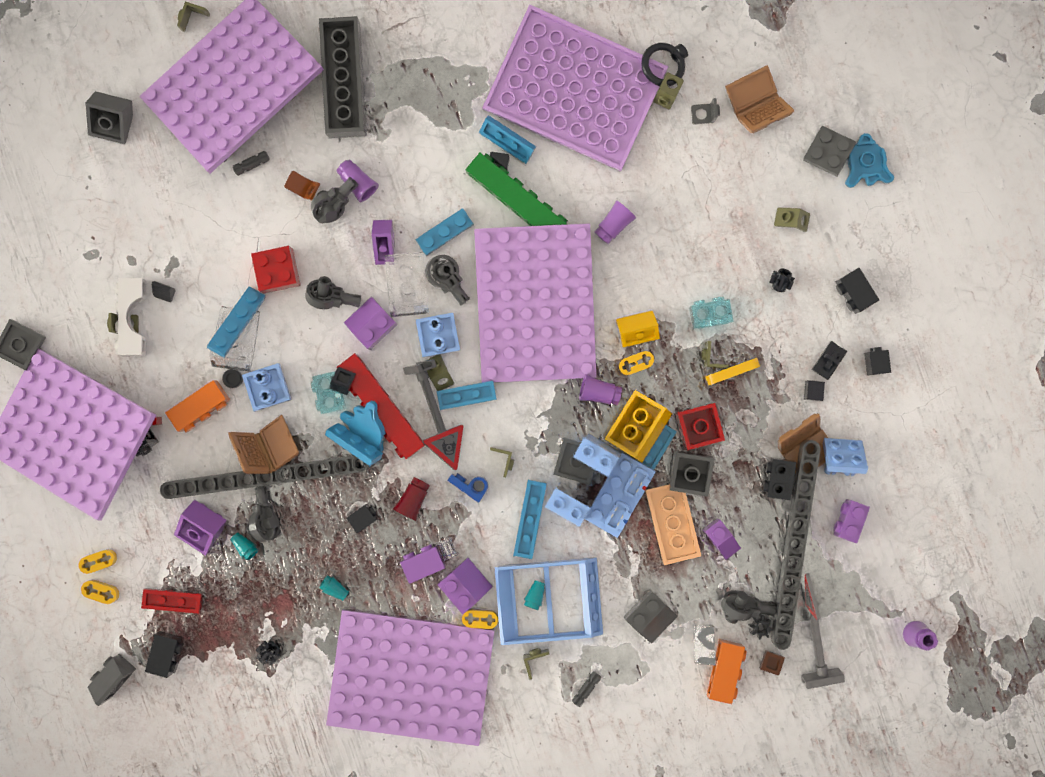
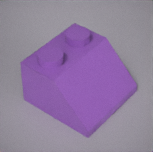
[344,297,398,350]
[174,499,227,556]
[438,558,493,615]

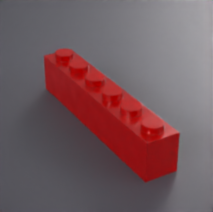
[337,353,425,459]

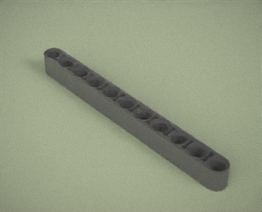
[771,440,820,650]
[160,456,370,499]

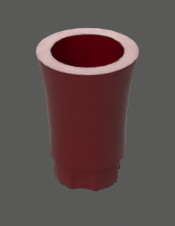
[393,477,430,521]

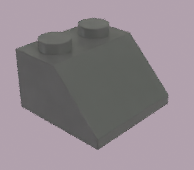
[85,91,133,144]
[669,450,715,497]
[624,589,678,644]
[88,654,136,707]

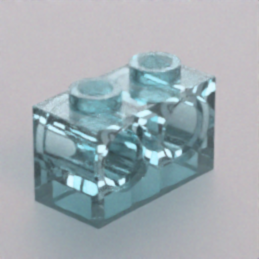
[689,297,734,330]
[311,371,346,414]

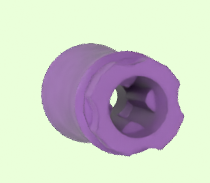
[336,159,379,203]
[594,200,636,244]
[579,374,622,405]
[903,621,938,651]

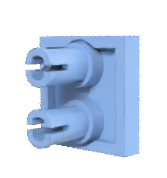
[416,313,460,358]
[242,363,291,412]
[822,438,868,476]

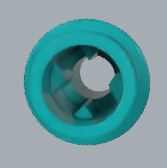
[230,532,258,561]
[319,575,349,601]
[524,580,545,610]

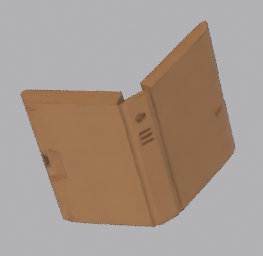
[725,65,794,134]
[778,413,828,474]
[228,415,299,474]

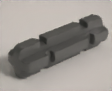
[233,151,270,175]
[572,671,601,707]

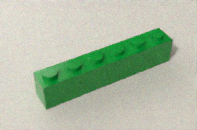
[465,152,568,226]

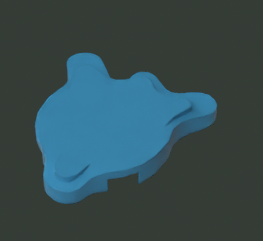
[845,133,894,188]
[340,401,385,452]

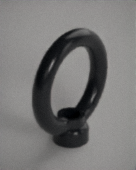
[641,43,688,87]

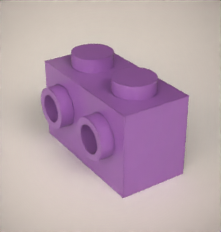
[833,499,870,543]
[400,544,446,584]

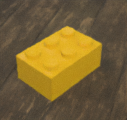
[605,390,673,463]

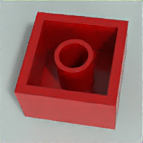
[251,246,301,294]
[675,403,725,450]

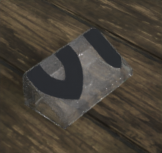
[693,625,716,665]

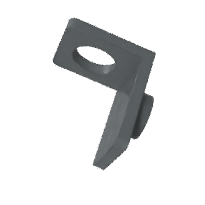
[691,98,720,124]

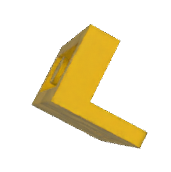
[616,311,660,348]

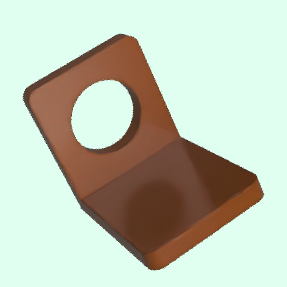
[284,171,320,201]

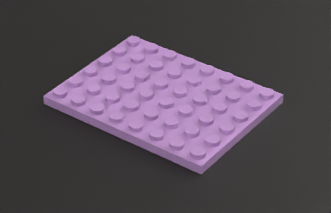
[139,0,324,174]
[482,4,668,171]
[474,224,596,383]
[0,349,156,521]
[326,609,495,746]

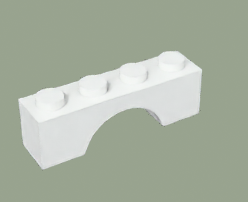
[115,278,146,356]

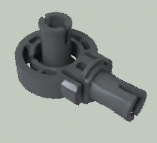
[311,177,358,224]
[425,255,470,306]
[305,276,361,309]
[247,486,280,542]
[721,590,776,624]

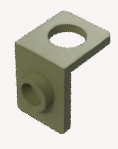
[177,1,210,32]
[653,72,684,110]
[774,207,810,232]
[107,313,139,334]
[701,341,729,369]
[427,354,454,391]
[490,447,514,478]
[524,648,550,680]

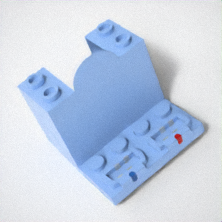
[545,433,656,538]

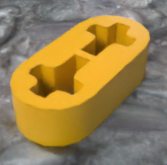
[618,351,654,375]
[79,549,117,574]
[81,580,120,604]
[462,609,498,629]

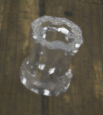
[437,536,459,561]

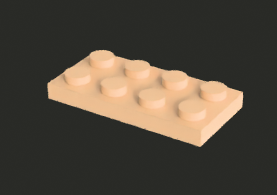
[645,484,701,565]

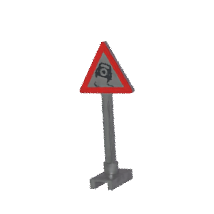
[801,573,845,689]

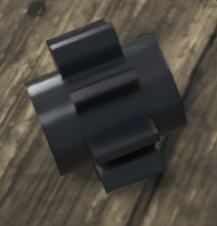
[769,268,795,292]
[748,615,774,640]
[255,641,281,666]

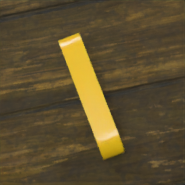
[705,358,760,386]

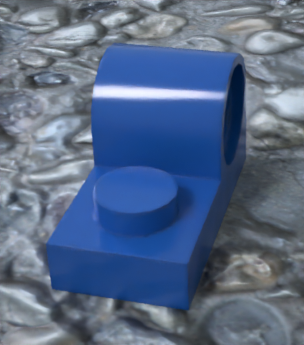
[447,473,488,503]

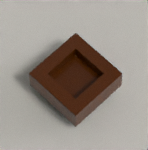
[759,650,785,676]

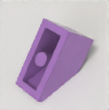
[371,220,394,265]
[702,518,741,560]

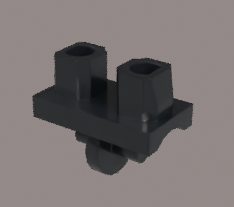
[811,341,848,380]

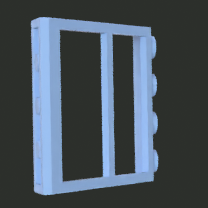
[495,558,603,645]

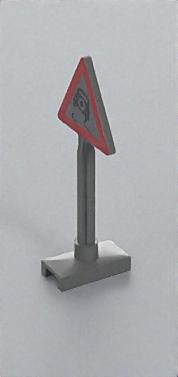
[403,359,463,470]

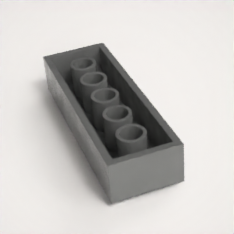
[319,16,367,138]

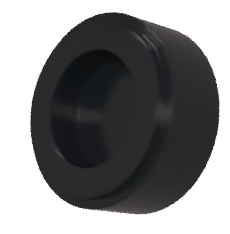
[222,369,243,388]

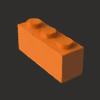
[165,380,230,433]
[706,639,747,704]

